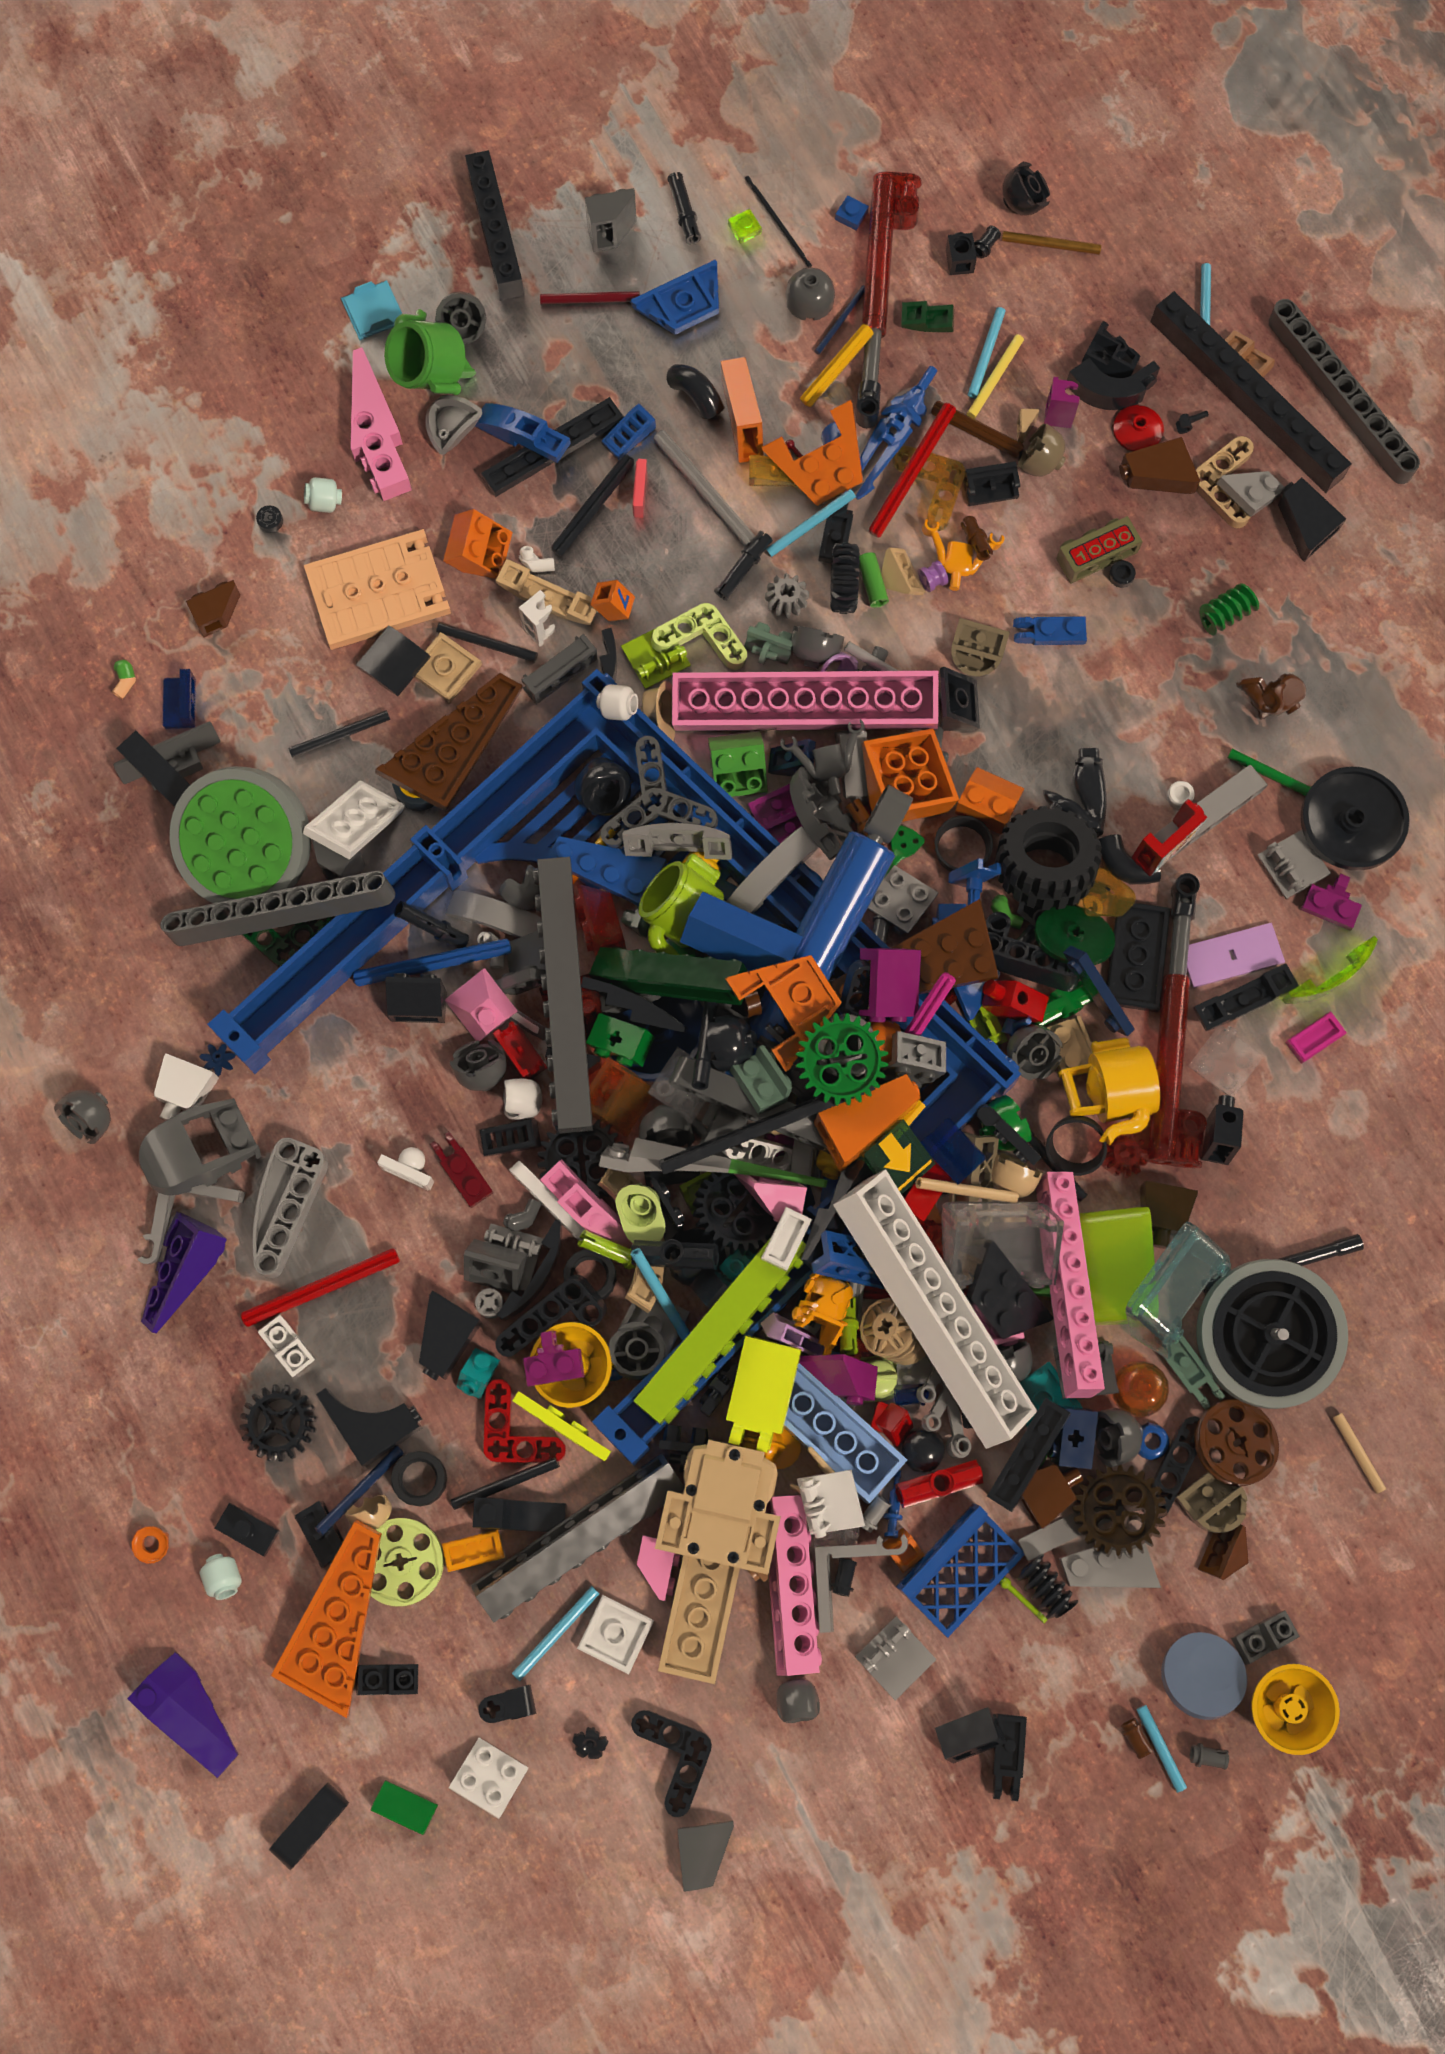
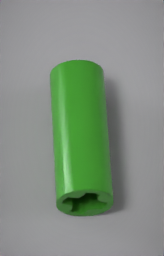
[859,552,889,608]

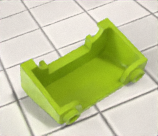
[1079,1207,1158,1325]

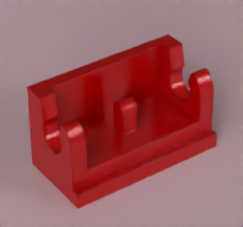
[493,1021,548,1080]

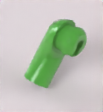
[991,895,1024,930]

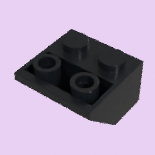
[385,973,447,1023]

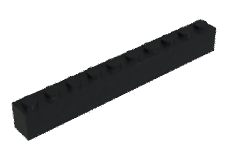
[1150,291,1352,493]

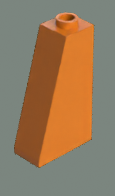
[720,357,764,463]
[814,1074,920,1171]

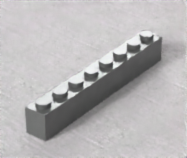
[471,1453,685,1622]

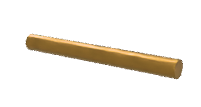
[1002,231,1102,255]

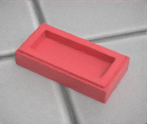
[633,459,647,518]

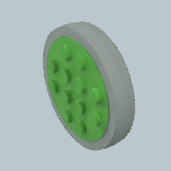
[170,766,311,904]

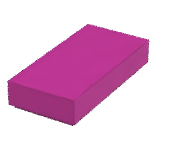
[1286,1011,1347,1064]

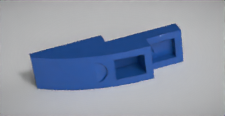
[475,403,571,463]

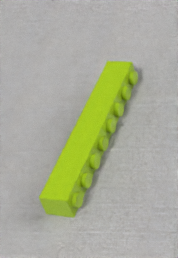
[633,1238,806,1425]

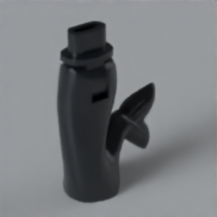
[1043,748,1107,838]

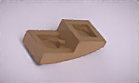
[1225,330,1275,377]

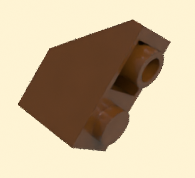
[186,580,240,638]

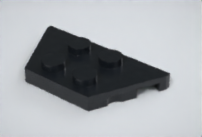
[966,1240,1054,1339]

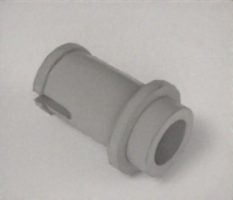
[862,1494,891,1533]

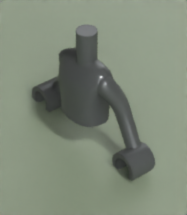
[780,719,865,796]

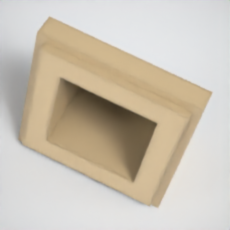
[1017,409,1039,444]

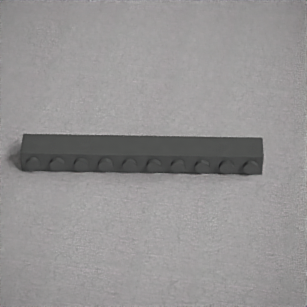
[533,857,593,1133]

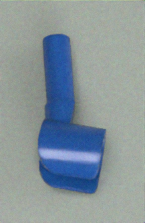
[1001,1018,1032,1036]

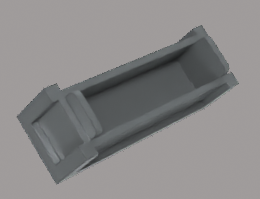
[522,634,598,705]

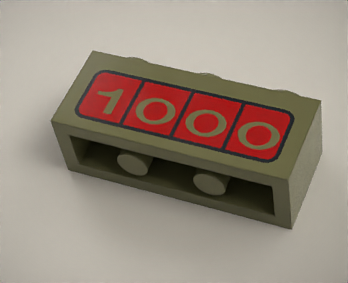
[1056,516,1143,584]

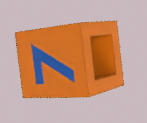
[590,580,635,621]

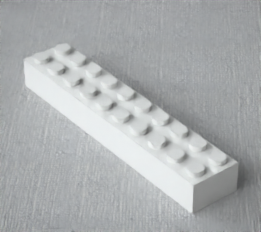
[833,1169,1037,1449]

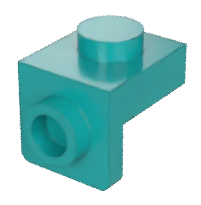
[719,1248,758,1282]
[456,1348,500,1399]

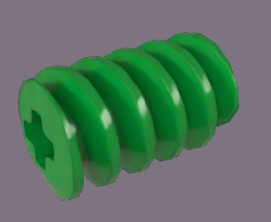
[1199,583,1259,636]

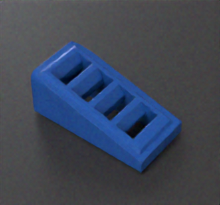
[601,403,656,460]

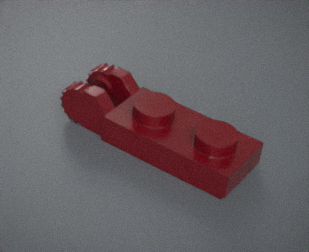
[430,1131,494,1208]

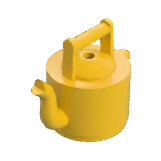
[1058,1038,1160,1146]

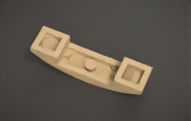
[496,559,597,625]

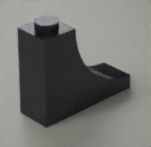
[316,1388,423,1467]
[473,1497,566,1532]

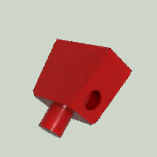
[982,979,1049,1023]

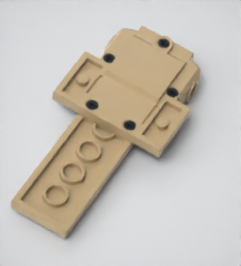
[655,1439,781,1684]

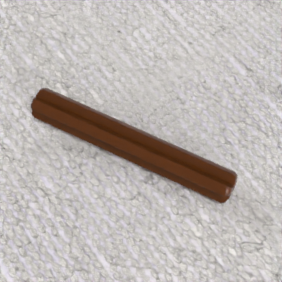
[931,401,1024,458]

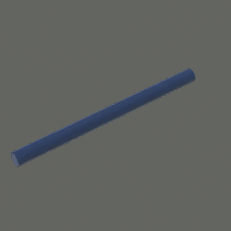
[815,285,867,355]

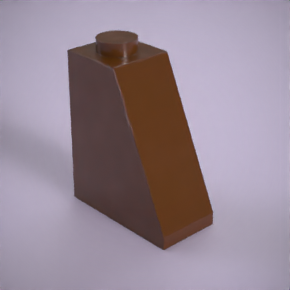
[1119,437,1200,494]

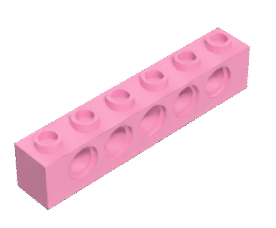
[765,1495,822,1676]

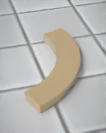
[597,1168,665,1313]

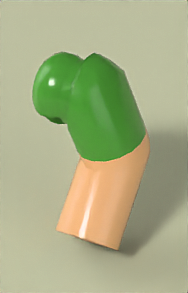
[112,660,136,700]

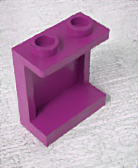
[859,948,921,1022]

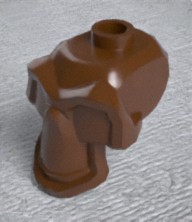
[1236,673,1307,720]

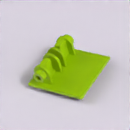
[621,628,691,689]

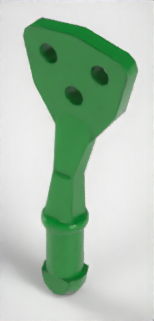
[882,825,925,881]

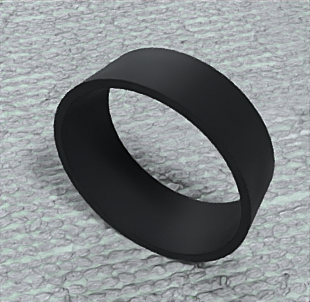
[935,815,993,872]
[1046,1116,1107,1176]

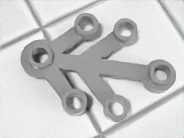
[916,1361,971,1458]

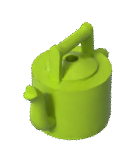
[639,854,724,955]

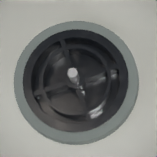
[1196,1259,1348,1409]

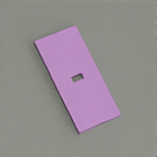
[1187,922,1285,988]

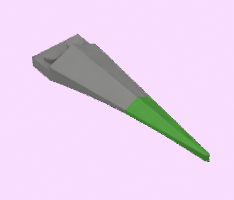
[599,1138,828,1188]

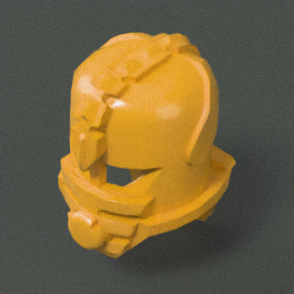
[792,1273,853,1355]

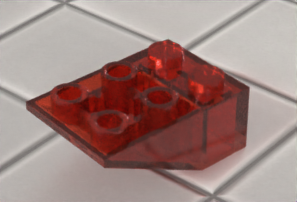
[574,884,626,958]

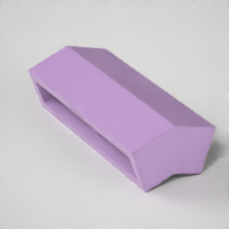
[761,1312,825,1356]

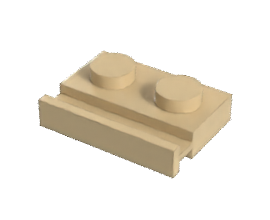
[1047,1016,1092,1077]

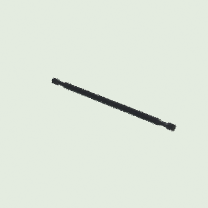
[745,176,812,268]

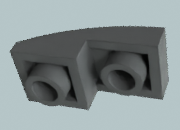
[1231,1610,1300,1665]

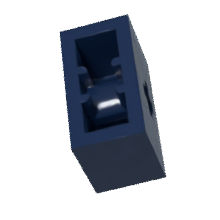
[1048,1405,1098,1469]

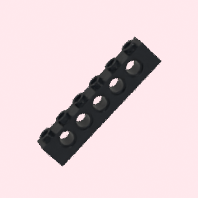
[465,150,524,301]

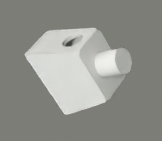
[154,1053,219,1121]

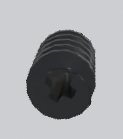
[1017,1554,1079,1619]

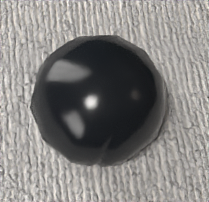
[901,1427,945,1473]

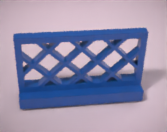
[896,1503,1025,1638]

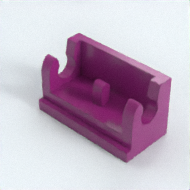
[1044,377,1080,429]

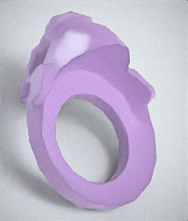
[821,652,858,672]

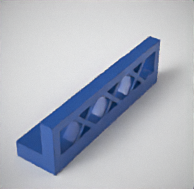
[812,1230,885,1290]

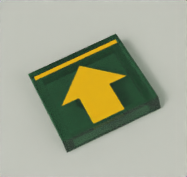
[860,1119,936,1194]

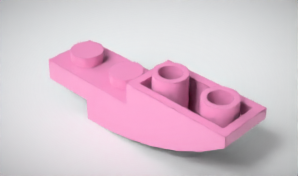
[540,1159,633,1248]

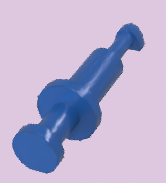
[883,1470,903,1539]

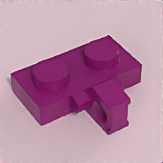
[1301,873,1362,931]
[523,1331,585,1387]

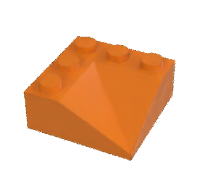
[861,728,959,822]

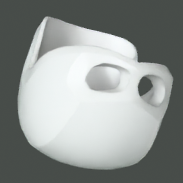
[503,1078,542,1120]

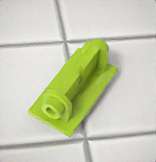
[969,1006,1008,1046]

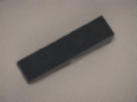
[801,1160,877,1271]

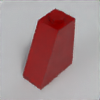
[904,1157,955,1225]

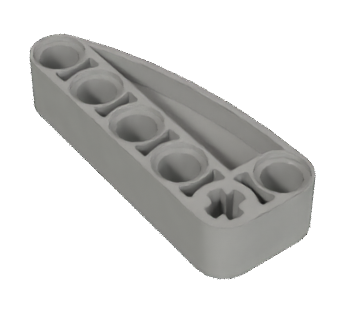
[253,1138,329,1279]

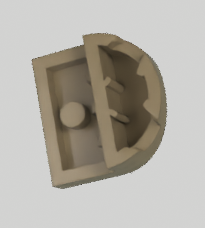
[951,618,1010,677]
[1175,1472,1247,1533]

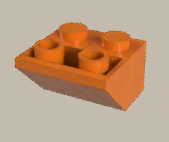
[443,509,513,579]

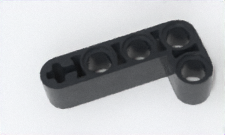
[986,912,1079,992]
[495,1275,607,1357]

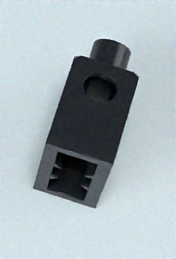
[1201,1095,1244,1165]

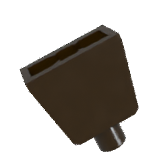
[1140,1180,1198,1249]

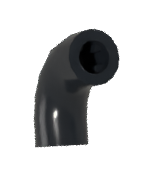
[666,364,725,419]
[1099,834,1161,885]

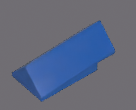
[680,892,803,971]

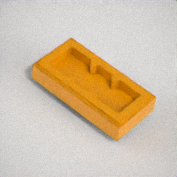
[442,1530,505,1572]

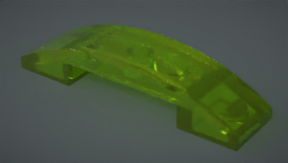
[1282,935,1378,1004]

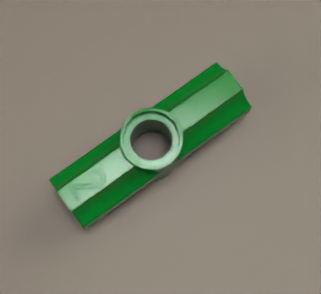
[1031,981,1094,1026]

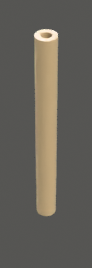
[916,1177,1019,1203]

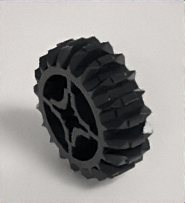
[830,542,860,614]
[239,1384,318,1462]

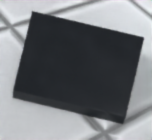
[938,667,980,731]

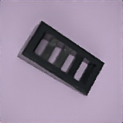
[480,1119,541,1157]

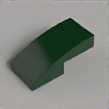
[901,301,955,333]

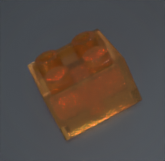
[589,1057,656,1137]

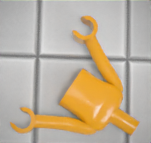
[922,519,1004,591]

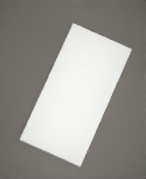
[303,780,404,859]

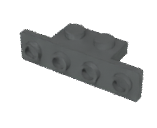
[113,721,220,790]

